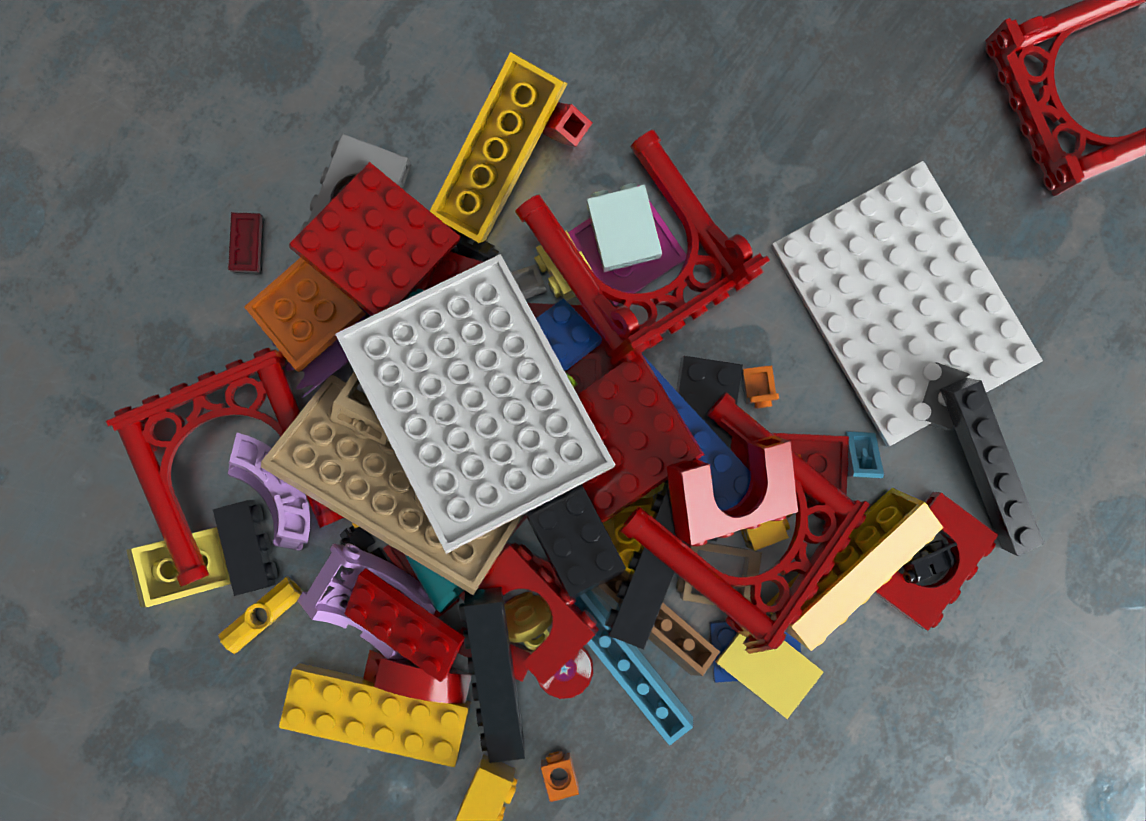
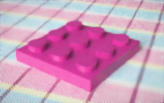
[568,185,687,306]

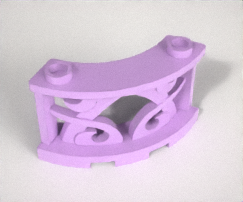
[228,433,310,551]
[297,543,436,660]

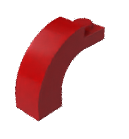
[490,82,593,147]
[363,650,472,704]

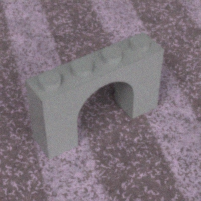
[300,134,411,232]

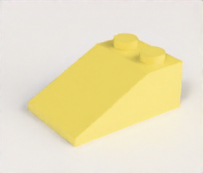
[126,527,231,608]

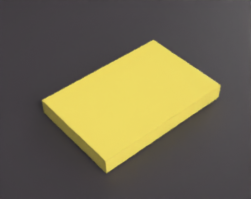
[715,633,824,719]

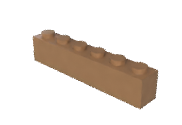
[592,570,720,676]

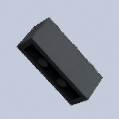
[213,500,278,596]

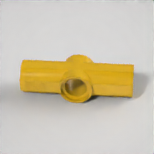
[218,576,302,654]

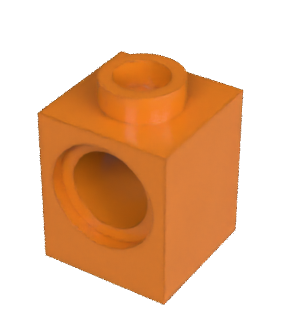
[541,751,579,802]

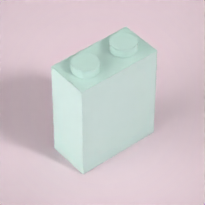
[587,183,662,272]

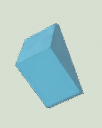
[845,431,884,478]

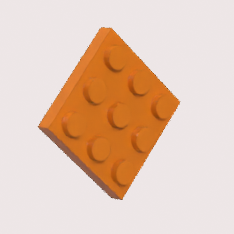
[244,257,366,372]

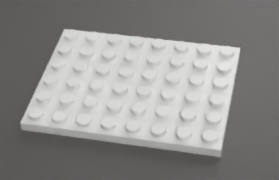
[771,161,1043,447]
[336,254,615,554]

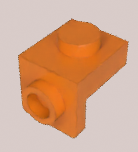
[742,365,779,409]

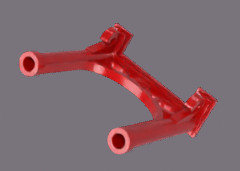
[985,0,1146,196]
[515,130,770,366]
[106,348,344,587]
[620,392,870,654]

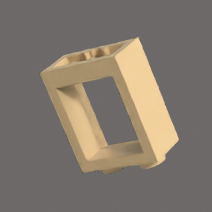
[330,372,388,445]
[676,543,762,605]

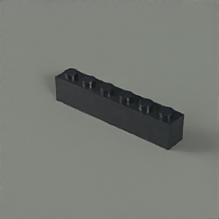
[940,378,1044,556]
[605,475,713,650]
[459,587,525,763]

